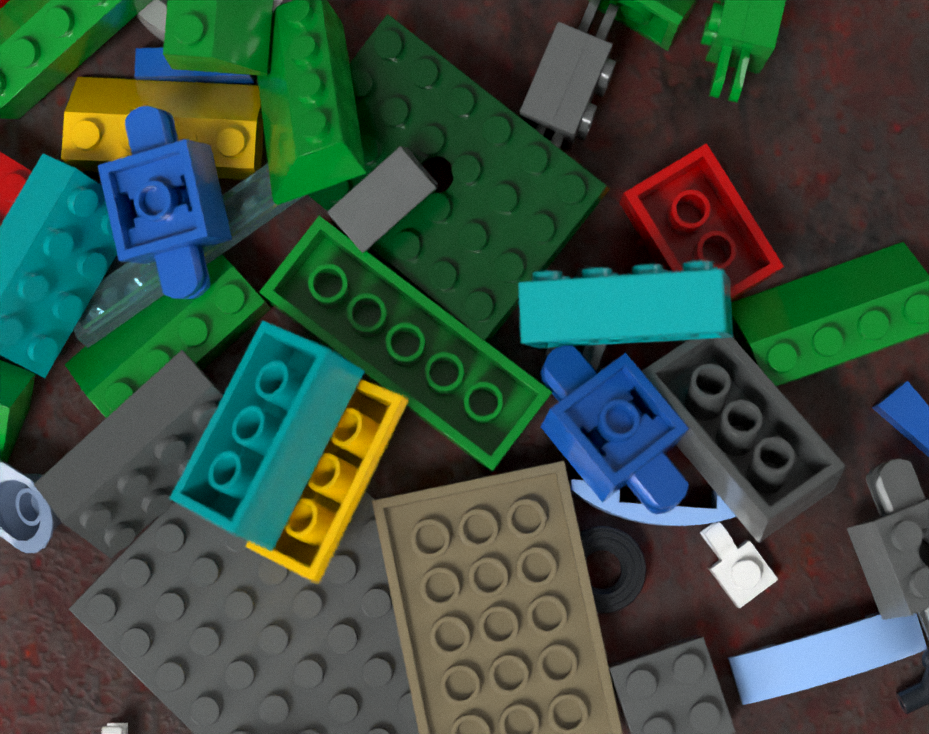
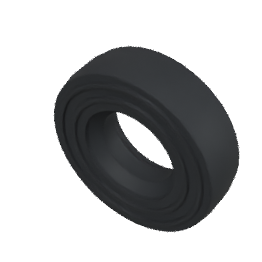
[580,526,646,614]

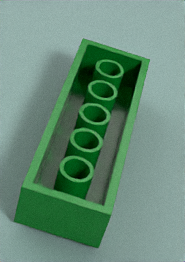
[259,216,552,473]

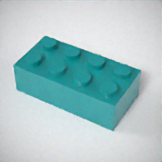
[0,154,117,378]
[519,261,733,349]
[169,320,364,552]

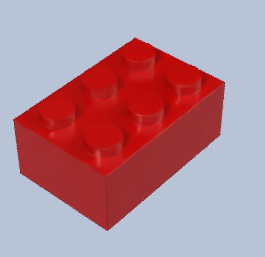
[619,143,784,301]

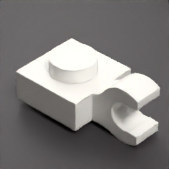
[699,522,778,608]

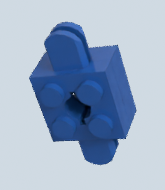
[98,106,232,299]
[540,345,689,514]

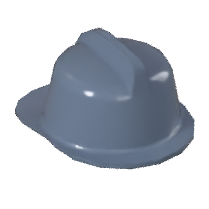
[0,461,62,553]

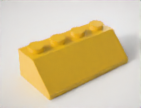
[61,77,263,180]
[245,379,408,584]

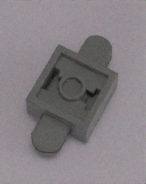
[520,0,620,149]
[847,459,929,640]

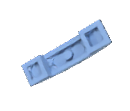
[569,479,736,526]
[727,612,927,705]

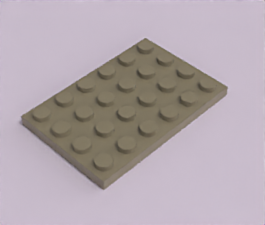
[372,461,623,734]

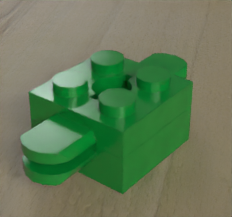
[700,0,786,103]

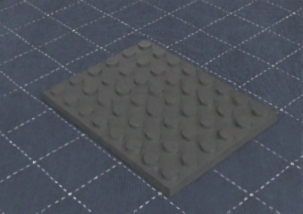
[69,490,419,734]

